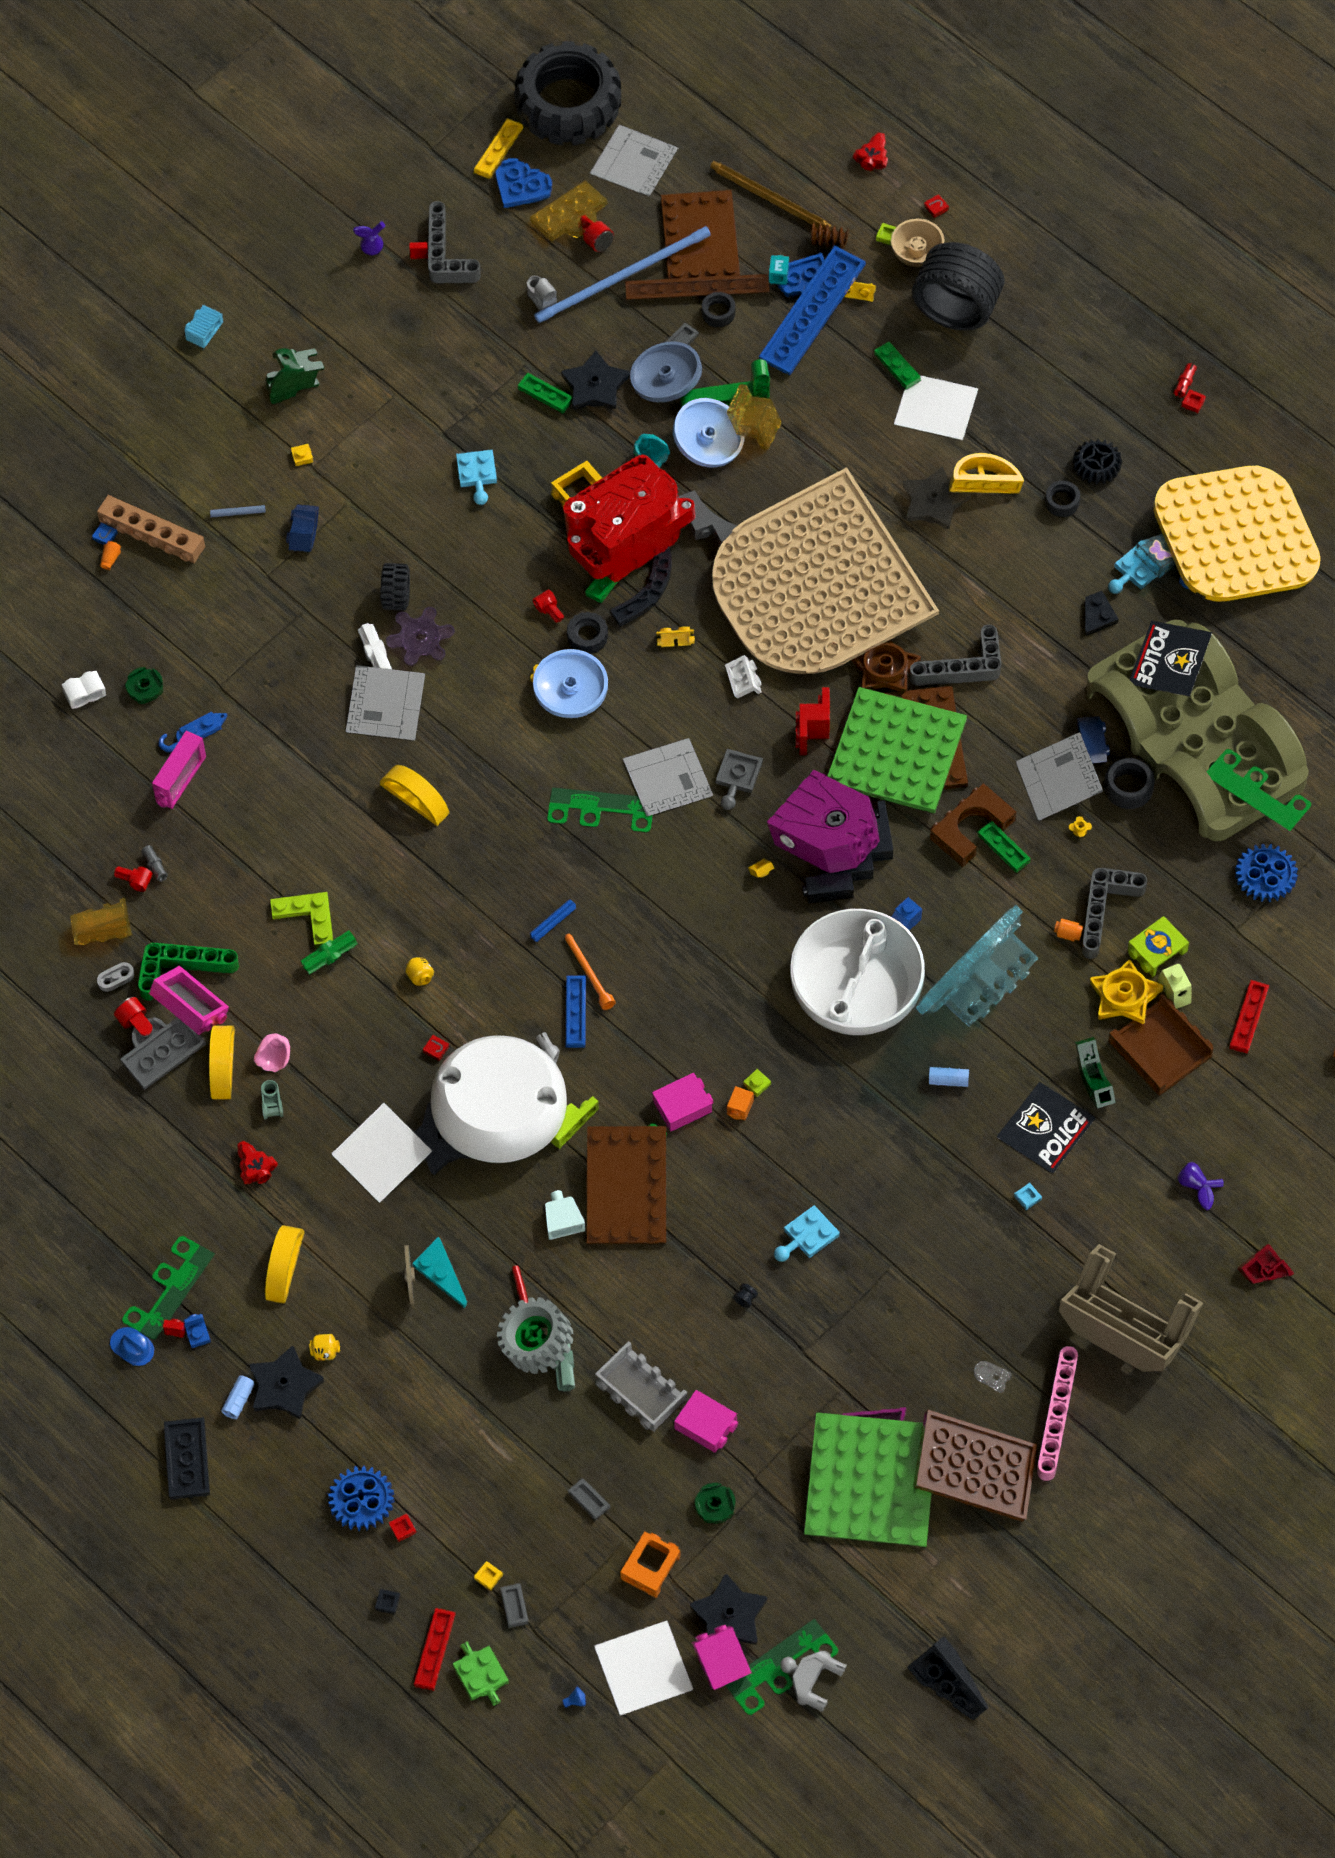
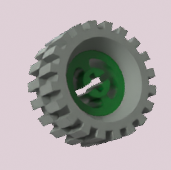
[497,1297,573,1374]

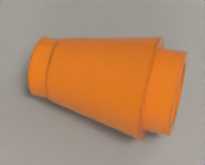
[100,541,121,570]

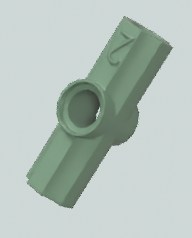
[554,1344,575,1392]

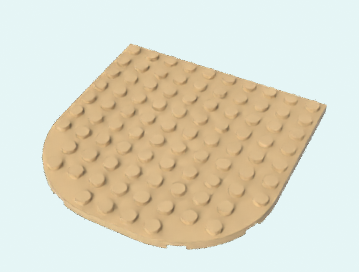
[713,467,939,674]

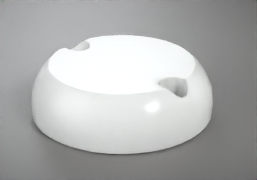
[790,909,925,1035]
[431,1036,567,1163]

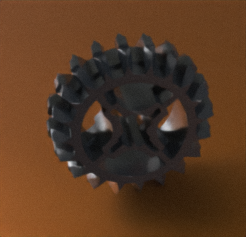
[1072,438,1122,485]

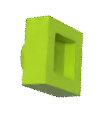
[876,223,896,246]
[744,1069,771,1097]

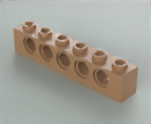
[97,495,205,563]

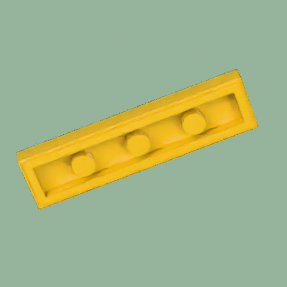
[474,118,523,179]

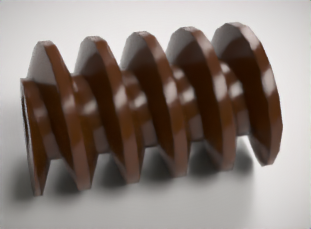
[811,222,849,250]

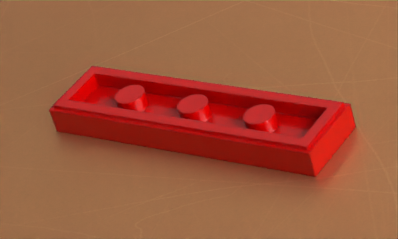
[1229,980,1269,1054]
[414,1608,456,1691]

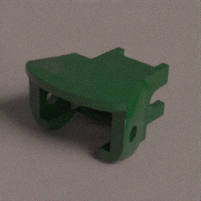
[265,348,325,404]

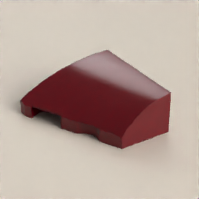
[1237,1244,1294,1284]

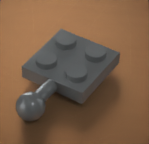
[716,749,763,810]

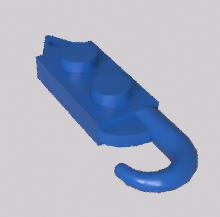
[158,712,228,753]

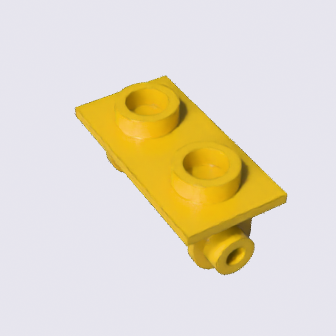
[844,282,876,301]
[657,627,695,647]

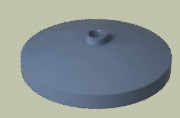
[630,342,702,402]

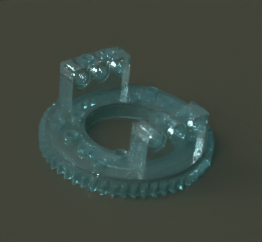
[915,905,1039,1027]

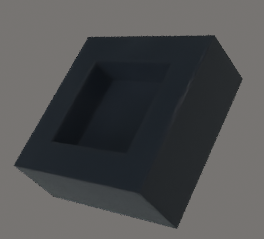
[375,1589,401,1615]

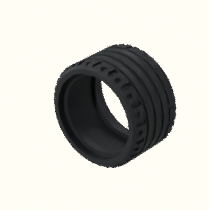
[912,242,1005,331]

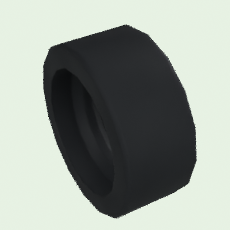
[702,292,735,327]
[1045,481,1080,517]

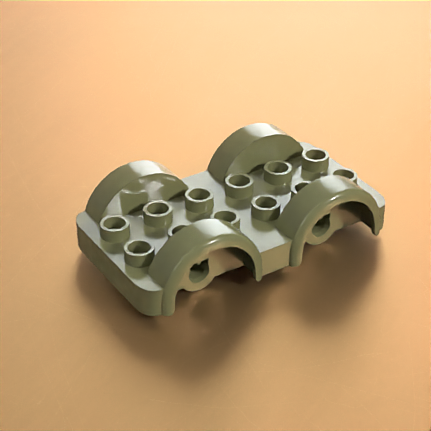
[1086,620,1309,841]

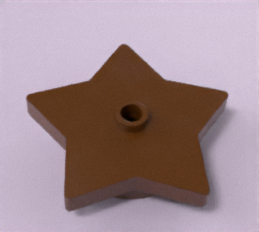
[851,639,921,693]

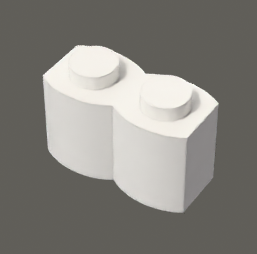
[62,671,106,709]

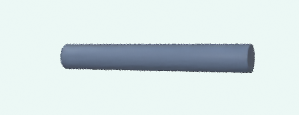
[210,505,266,517]

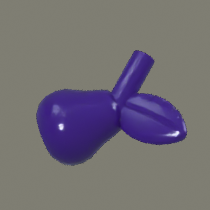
[353,221,386,255]
[1178,1162,1224,1211]

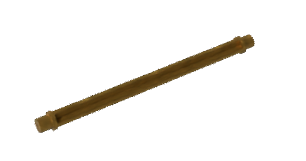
[710,161,832,230]

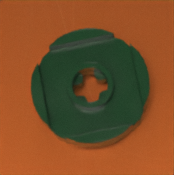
[126,667,163,704]
[695,1483,736,1524]

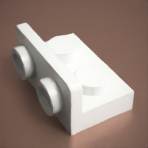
[725,655,762,698]

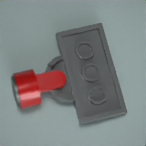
[114,997,206,1090]

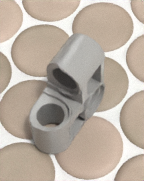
[527,276,557,311]

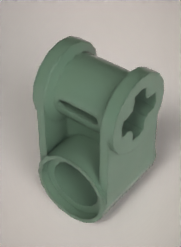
[261,1080,284,1120]

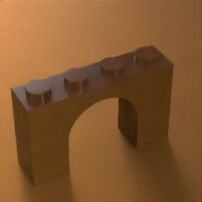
[930,783,1017,867]

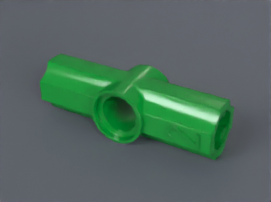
[300,930,358,975]

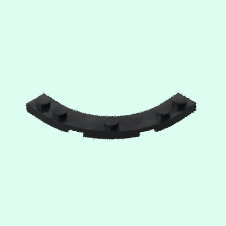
[610,546,672,627]

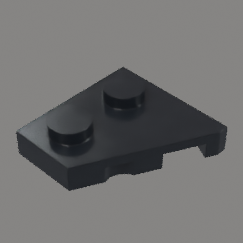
[1085,591,1119,636]

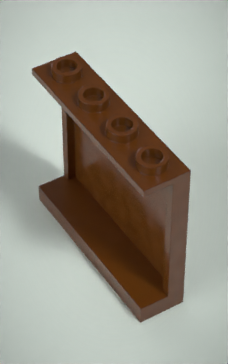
[1108,994,1214,1096]

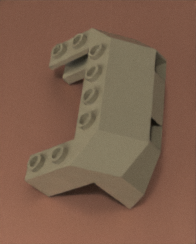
[1059,1244,1203,1372]

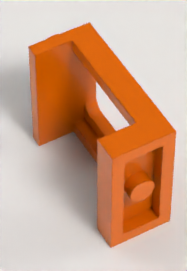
[620,1532,680,1598]

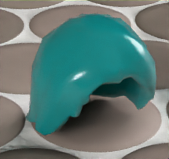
[633,434,670,468]

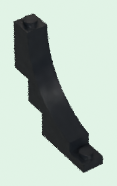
[802,801,893,904]

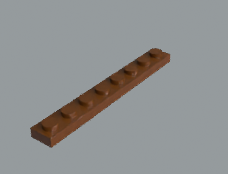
[625,274,769,300]

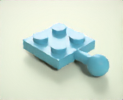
[456,450,497,505]
[1108,543,1167,594]
[774,1205,840,1262]

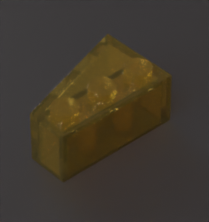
[70,898,132,945]

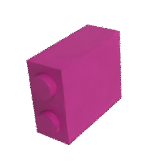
[652,1073,714,1132]
[674,1390,738,1453]
[692,1624,751,1690]

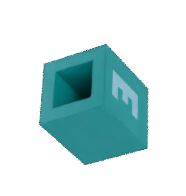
[769,255,789,285]

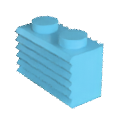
[184,305,223,348]

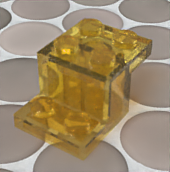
[727,384,781,450]

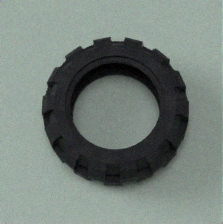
[514,41,621,146]

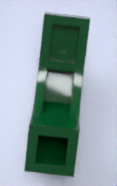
[1075,1037,1116,1108]

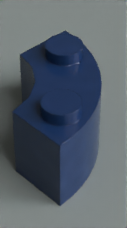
[286,504,319,552]
[1077,716,1110,763]

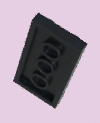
[164,1417,210,1500]

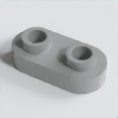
[97,962,134,992]

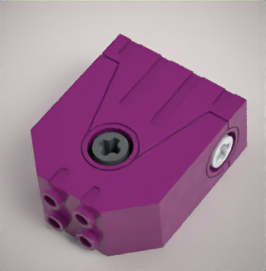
[767,770,880,873]

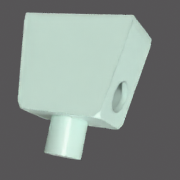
[545,1190,585,1240]

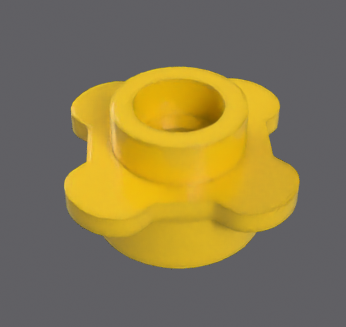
[1069,816,1092,837]

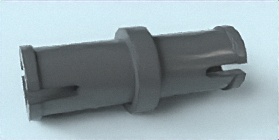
[141,845,168,882]

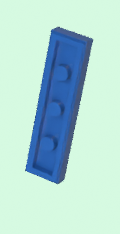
[566,976,586,1048]

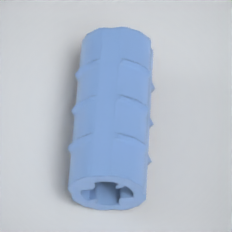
[929,1067,969,1087]
[221,1376,255,1419]

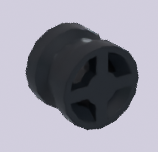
[733,1283,758,1308]

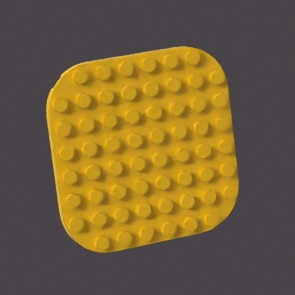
[1153,466,1320,601]

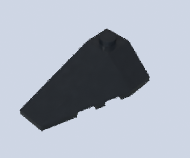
[907,1637,989,1721]

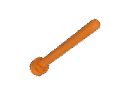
[565,934,616,1010]

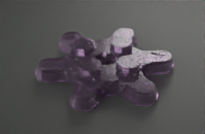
[386,607,455,666]

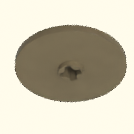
[404,1245,415,1305]

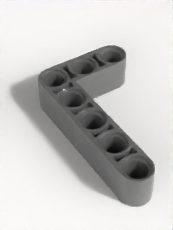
[428,201,481,283]
[910,624,1001,686]
[1082,868,1147,959]

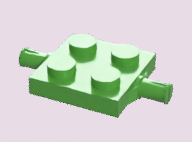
[452,1642,508,1706]

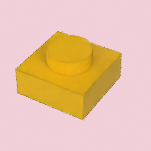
[291,444,313,466]
[748,859,774,878]
[474,1561,503,1591]

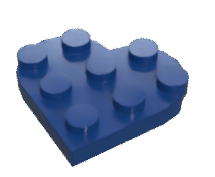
[496,158,552,208]
[777,253,825,297]

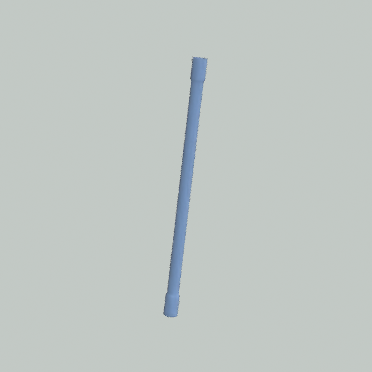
[534,226,711,323]

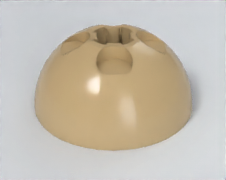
[891,219,944,267]

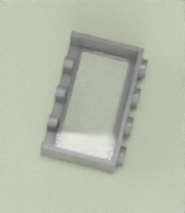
[595,1341,687,1432]

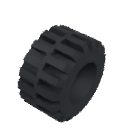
[380,563,410,610]

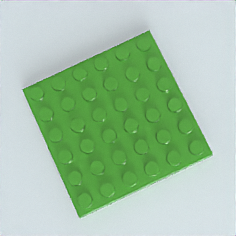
[828,687,967,813]
[804,1413,931,1547]

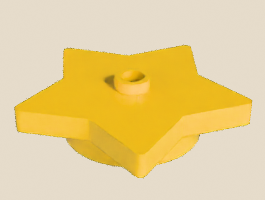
[1090,960,1163,1024]

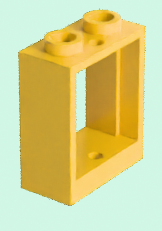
[551,461,602,509]

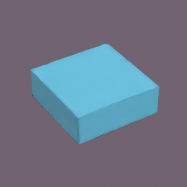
[1014,1183,1042,1210]

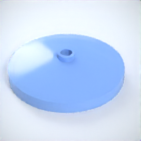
[673,398,744,468]
[533,649,608,718]

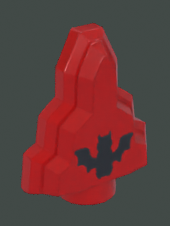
[853,132,888,171]
[237,1141,278,1184]

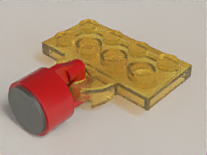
[530,180,614,252]

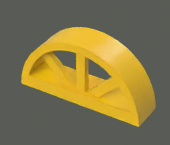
[949,453,1024,493]
[380,765,449,826]
[209,1026,235,1099]
[265,1225,304,1303]

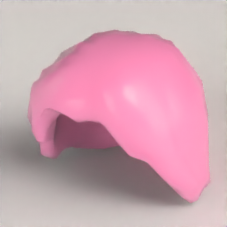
[254,1033,290,1072]

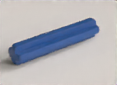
[530,900,576,942]

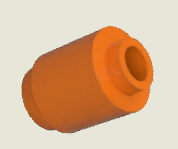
[1054,918,1083,941]

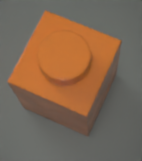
[727,1086,754,1120]

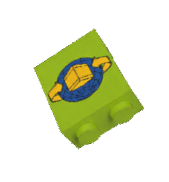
[1128,916,1189,977]

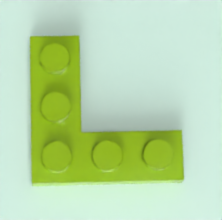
[270,892,333,948]

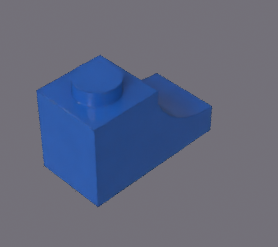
[891,897,922,930]

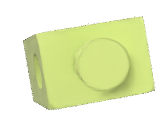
[1158,964,1191,1009]

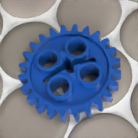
[1235,844,1298,902]
[328,1466,395,1531]

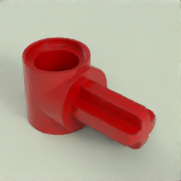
[532,589,564,623]
[114,866,153,892]

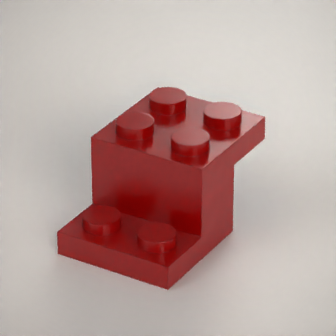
[796,687,830,755]

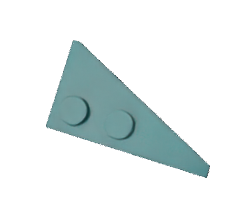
[412,1237,467,1308]

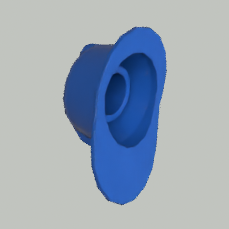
[110,1327,154,1366]

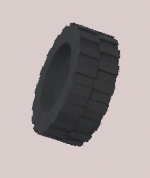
[567,612,608,654]

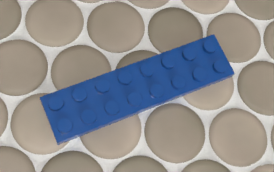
[759,246,866,375]

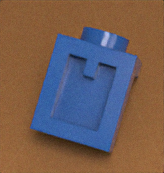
[183,1314,211,1348]

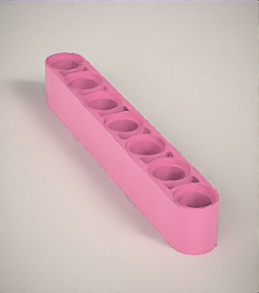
[1037,1346,1078,1481]

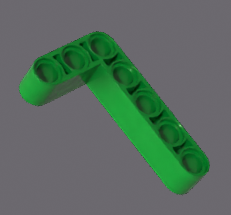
[680,359,770,408]
[138,943,239,1001]

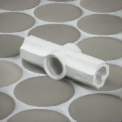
[358,623,392,669]

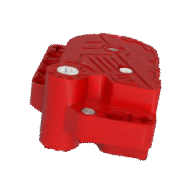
[563,455,696,583]

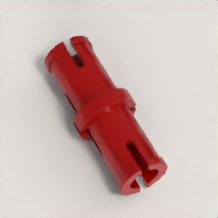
[1174,363,1197,398]

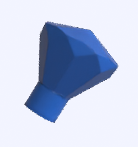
[563,1687,586,1707]

